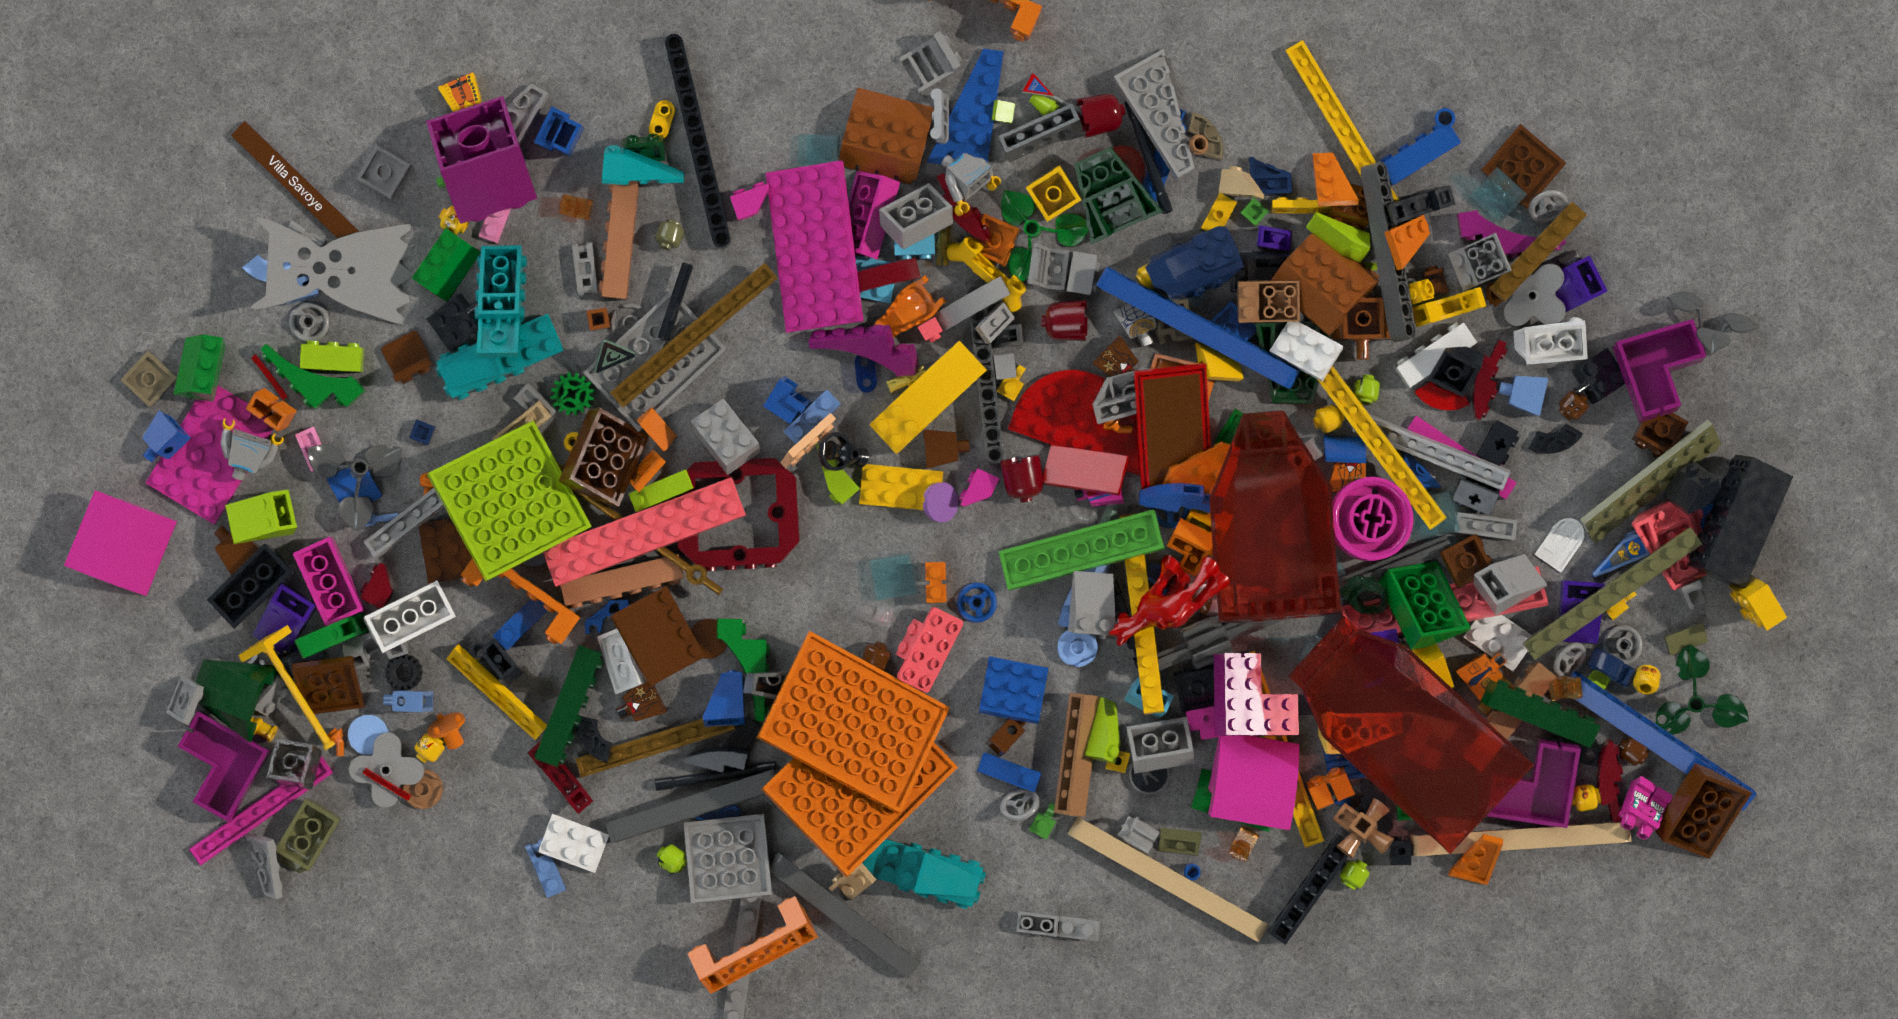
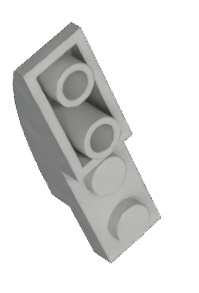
[1016,911,1100,941]

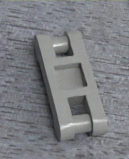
[930,88,949,144]
[572,242,599,296]

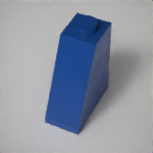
[703,670,745,727]

